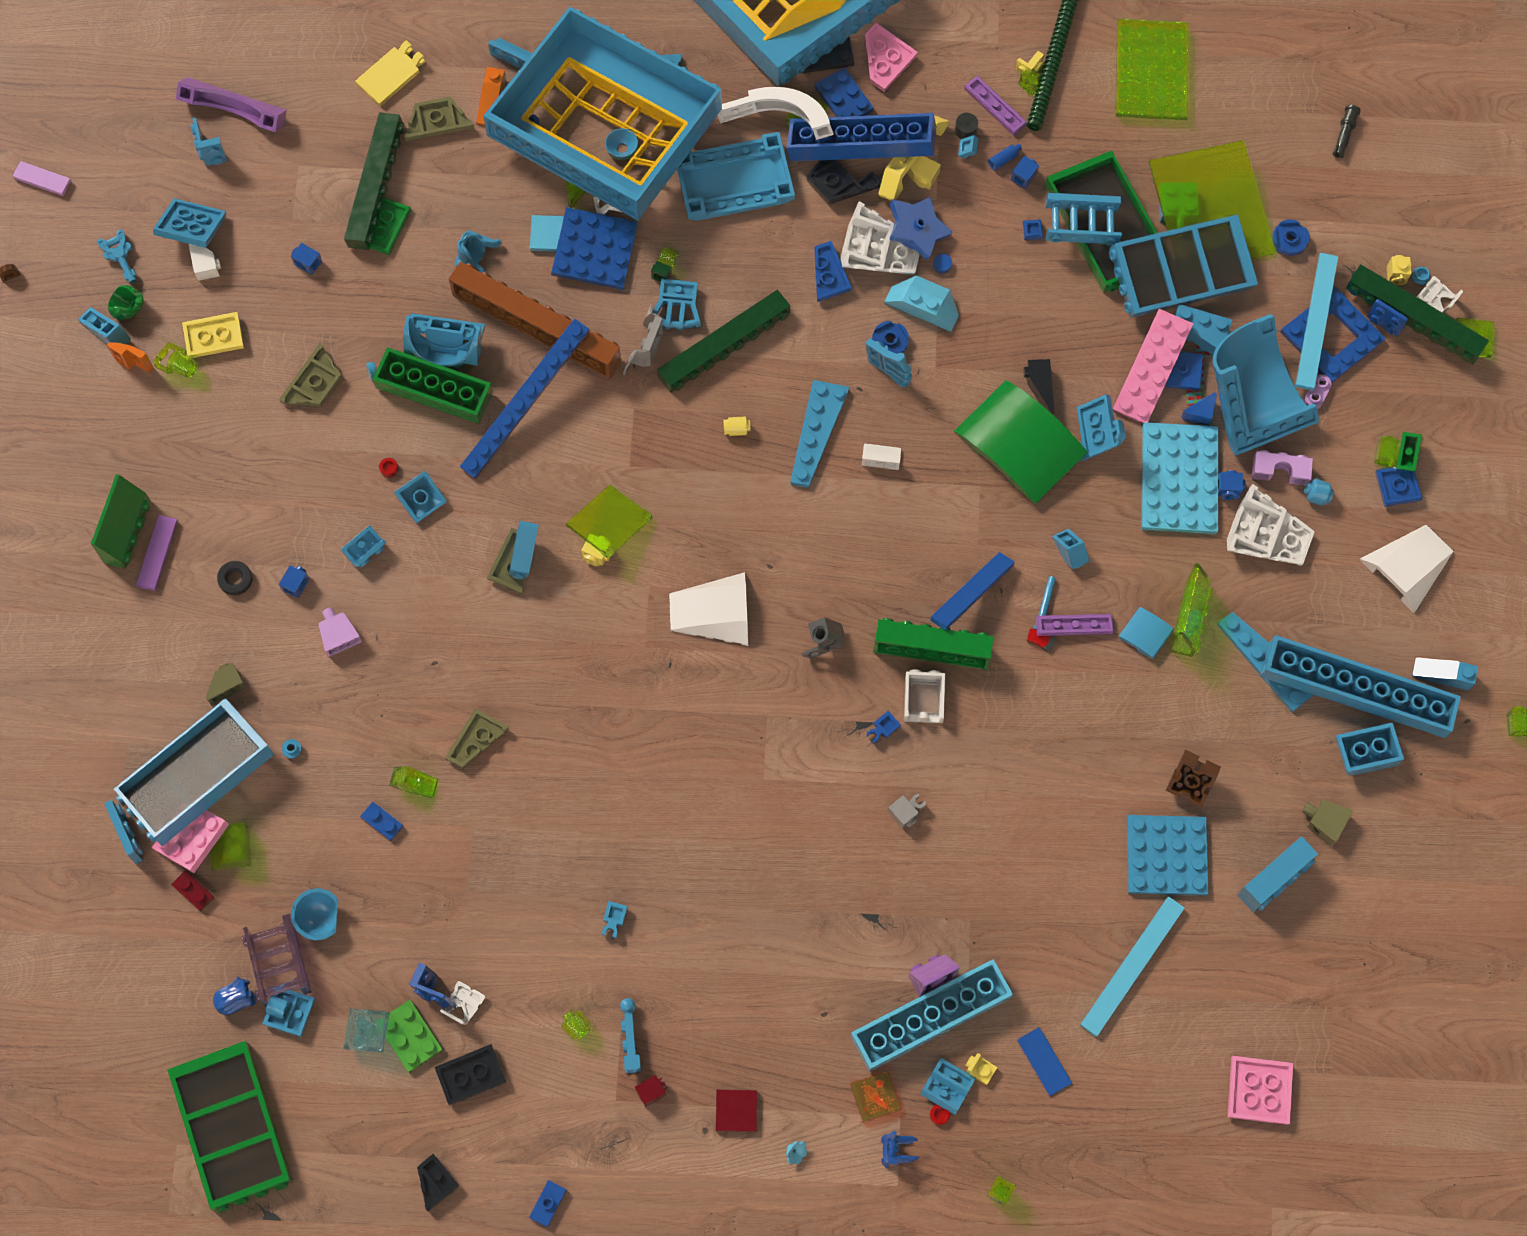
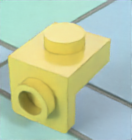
[1015,51,1044,79]

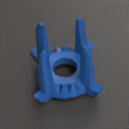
[881,1131,919,1168]

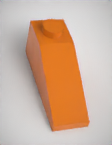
[476,67,506,126]

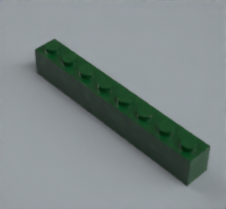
[344,112,405,250]
[1345,264,1489,365]
[657,289,791,393]

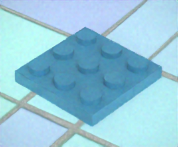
[153,198,226,248]

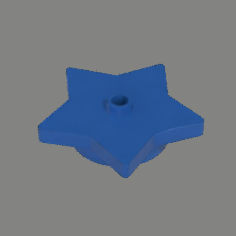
[889,198,953,260]

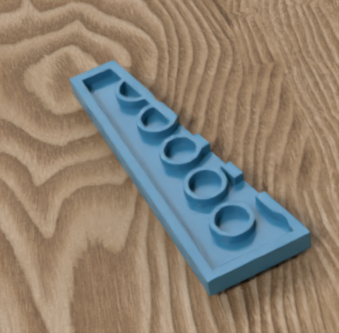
[790,380,849,488]

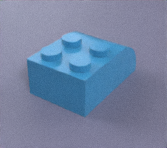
[1335,723,1404,775]

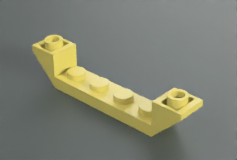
[878,115,950,201]

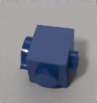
[1218,470,1246,500]

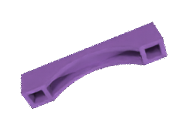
[176,77,287,132]

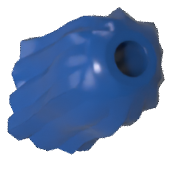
[213,977,257,1015]

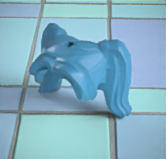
[455,230,502,273]

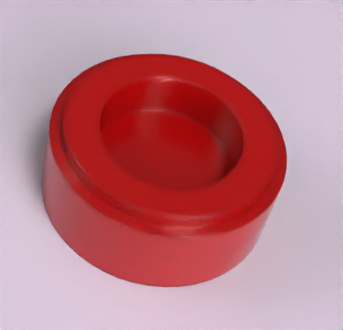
[379,458,399,478]
[929,1105,950,1125]

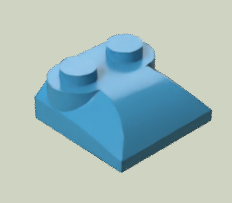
[393,471,447,523]

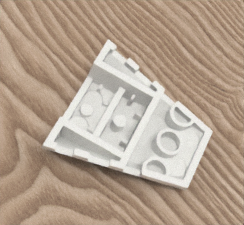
[841,201,920,275]
[1227,484,1315,566]
[1360,525,1454,613]
[669,572,748,646]

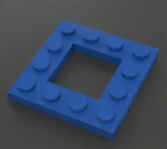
[1280,287,1386,384]

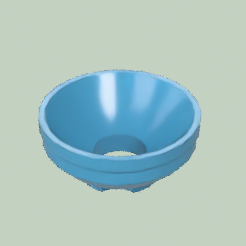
[605,128,638,160]

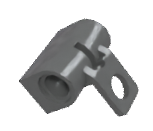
[802,617,845,659]

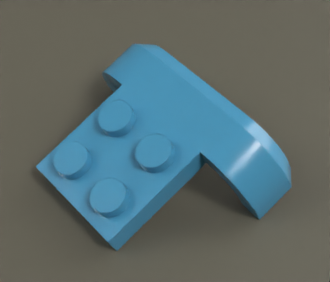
[1076,394,1126,462]

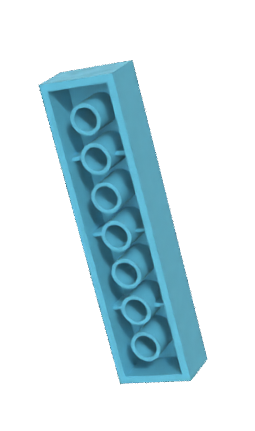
[850,959,1013,1072]

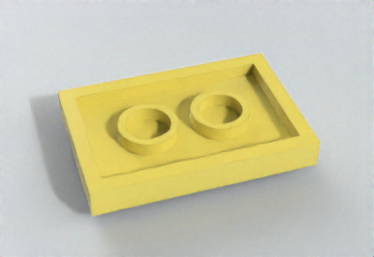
[182,312,244,359]

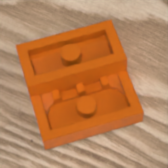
[107,343,154,374]

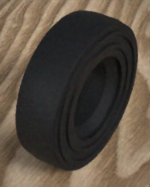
[217,561,252,595]

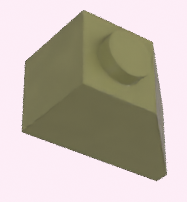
[206,663,246,705]

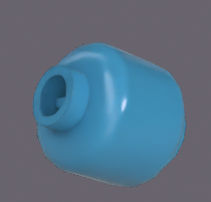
[1304,479,1334,506]

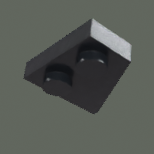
[417,1154,459,1212]

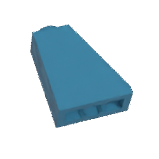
[509,521,539,579]

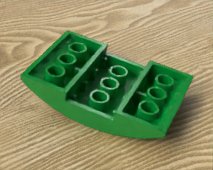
[954,380,1088,505]

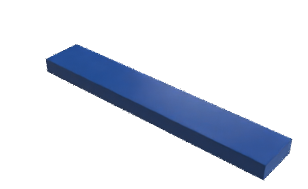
[930,552,1015,631]

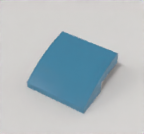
[1119,607,1174,659]
[920,1058,976,1115]

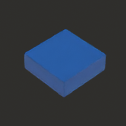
[1022,220,1043,240]

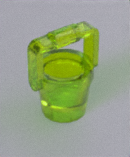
[154,342,198,378]

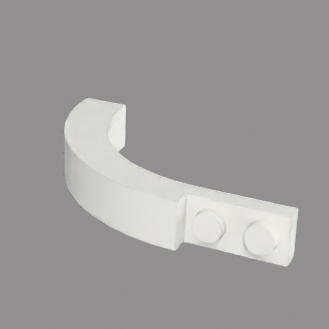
[717,87,834,140]

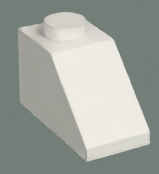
[189,244,221,281]

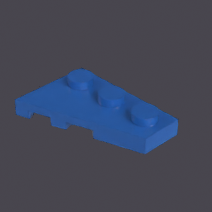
[814,241,852,302]

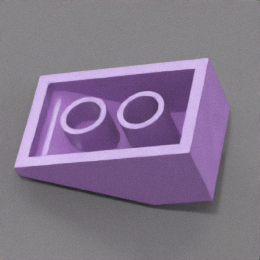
[908,954,959,997]

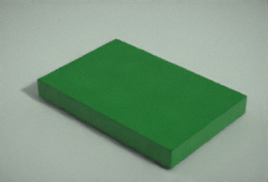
[370,197,411,255]

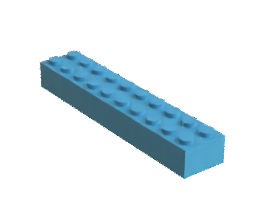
[1260,635,1461,738]

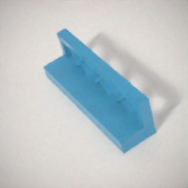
[488,37,532,69]

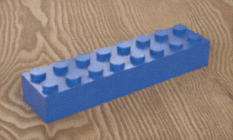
[787,113,937,161]

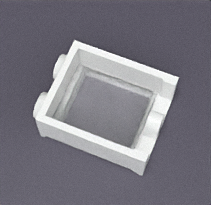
[904,669,945,723]

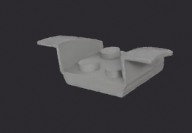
[623,304,663,375]

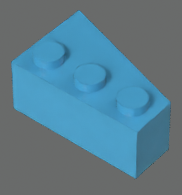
[1175,304,1232,355]

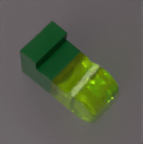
[651,246,679,282]

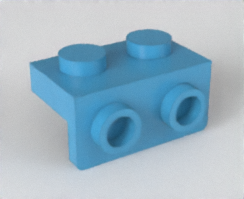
[340,525,386,567]

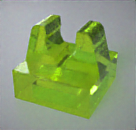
[1018,70,1040,96]

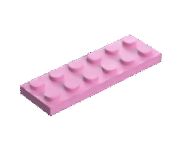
[1113,309,1193,423]

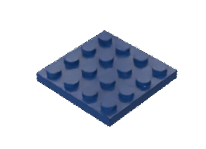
[551,207,638,290]

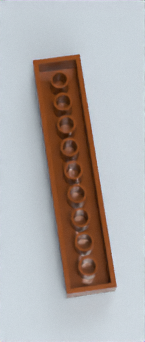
[449,262,621,379]

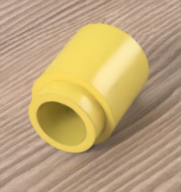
[723,416,751,436]

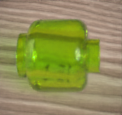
[561,1010,591,1041]

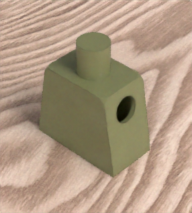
[1302,800,1353,846]

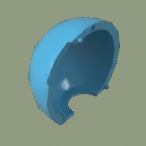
[291,888,338,940]

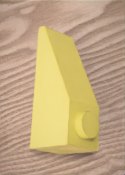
[907,156,941,190]

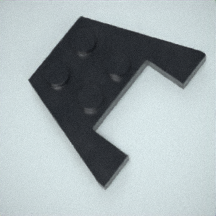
[807,160,882,205]

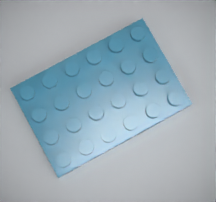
[1141,422,1218,534]

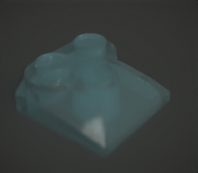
[343,1008,390,1053]

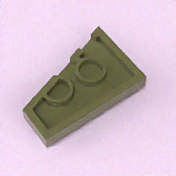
[487,528,523,595]

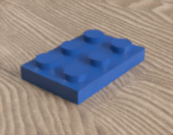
[814,67,874,117]

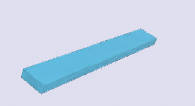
[1295,253,1338,391]
[1080,896,1185,1037]

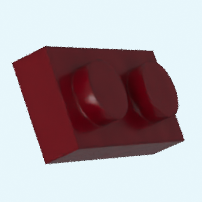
[171,870,214,912]

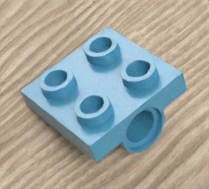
[263,986,316,1037]

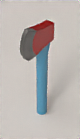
[1026,576,1056,652]

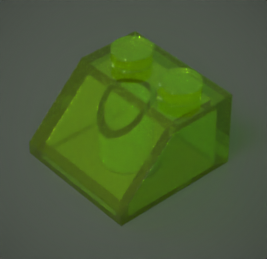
[210,822,251,871]

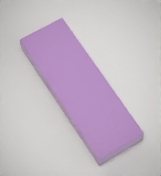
[13,161,71,196]

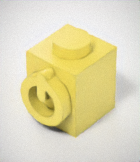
[1387,255,1411,285]
[581,534,612,566]

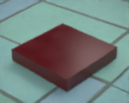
[716,1089,757,1132]

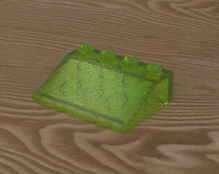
[1170,563,1213,657]

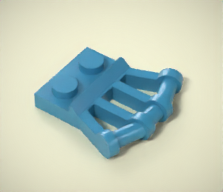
[652,279,701,331]
[865,338,912,388]

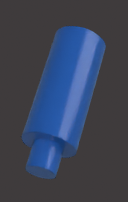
[988,143,1022,171]

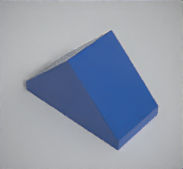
[1181,392,1217,426]

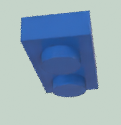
[360,801,404,841]

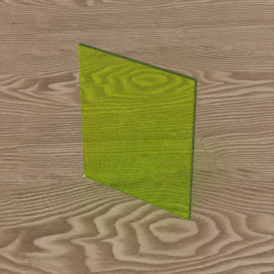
[1148,140,1276,275]

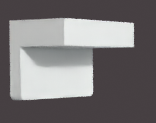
[861,444,901,470]

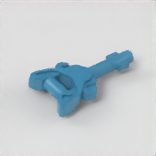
[97,229,137,284]

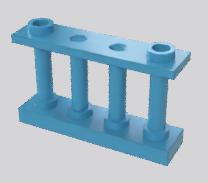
[1045,193,1122,246]

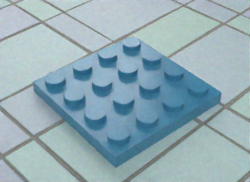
[1127,815,1208,896]

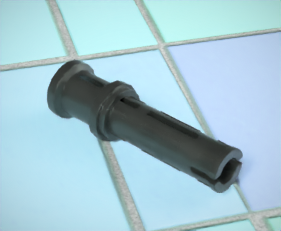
[1333,105,1361,158]

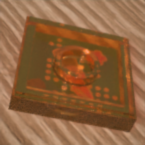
[850,1071,901,1123]

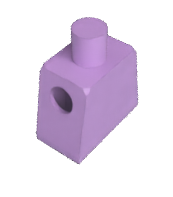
[318,608,362,657]

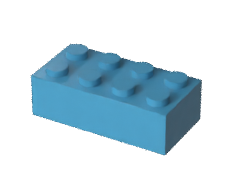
[1237,836,1318,913]

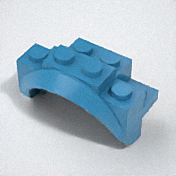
[403,313,485,368]

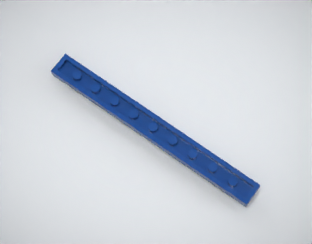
[460,318,590,479]

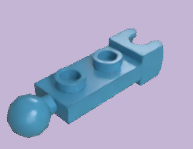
[620,998,641,1073]

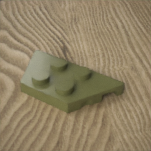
[404,97,474,141]
[279,343,342,407]

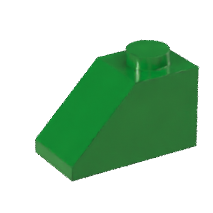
[1396,432,1424,472]

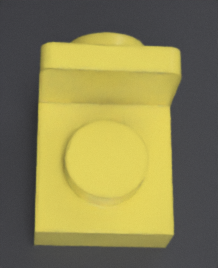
[965,1053,998,1086]

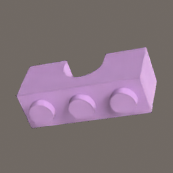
[1251,450,1313,486]

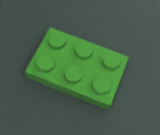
[376,1000,443,1073]

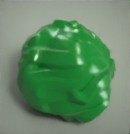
[108,285,144,321]

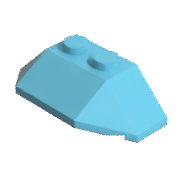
[884,275,959,332]

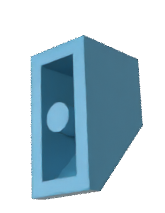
[1052,529,1090,569]

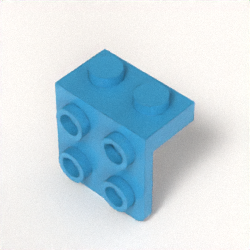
[190,118,227,166]

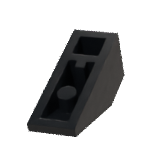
[1023,359,1055,414]

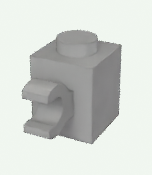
[887,794,926,830]

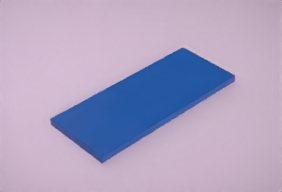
[1017,1027,1072,1096]

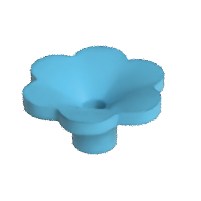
[786,1141,807,1164]

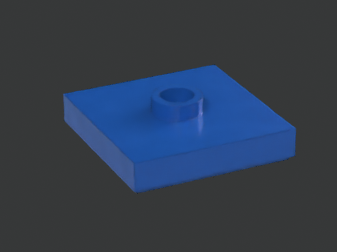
[1165,352,1203,391]
[1375,467,1422,507]

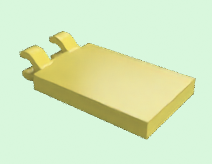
[355,40,425,107]

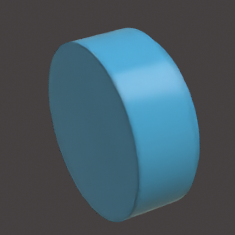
[366,362,377,381]

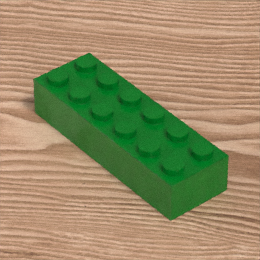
[373,347,493,424]
[873,618,994,670]

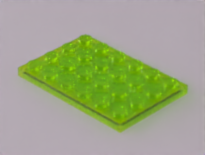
[1115,19,1189,120]

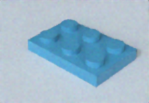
[104,800,143,864]

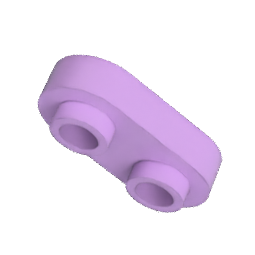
[1304,375,1331,409]

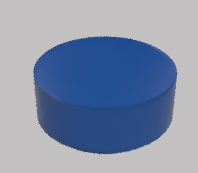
[933,254,952,273]

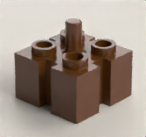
[1166,750,1221,808]

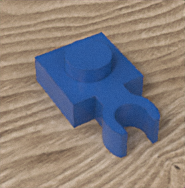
[866,711,901,744]

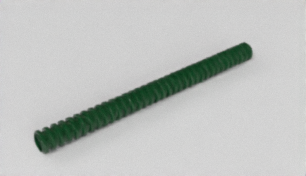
[1026,0,1078,131]

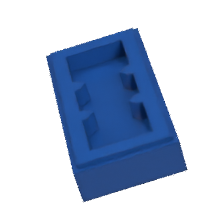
[529,1180,567,1228]

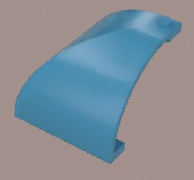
[1213,314,1319,456]

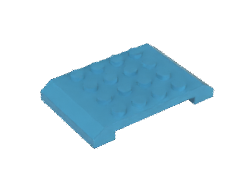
[677,132,795,221]

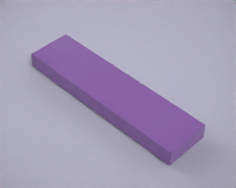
[964,75,1027,136]
[136,515,178,591]
[1036,614,1114,636]

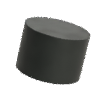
[955,113,978,139]

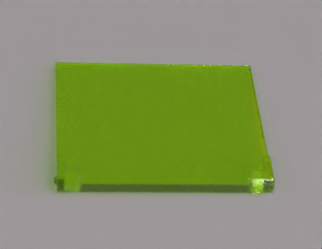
[566,485,653,558]

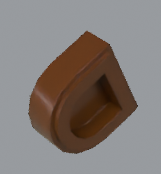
[0,264,20,282]

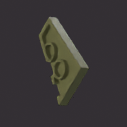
[446,709,510,769]

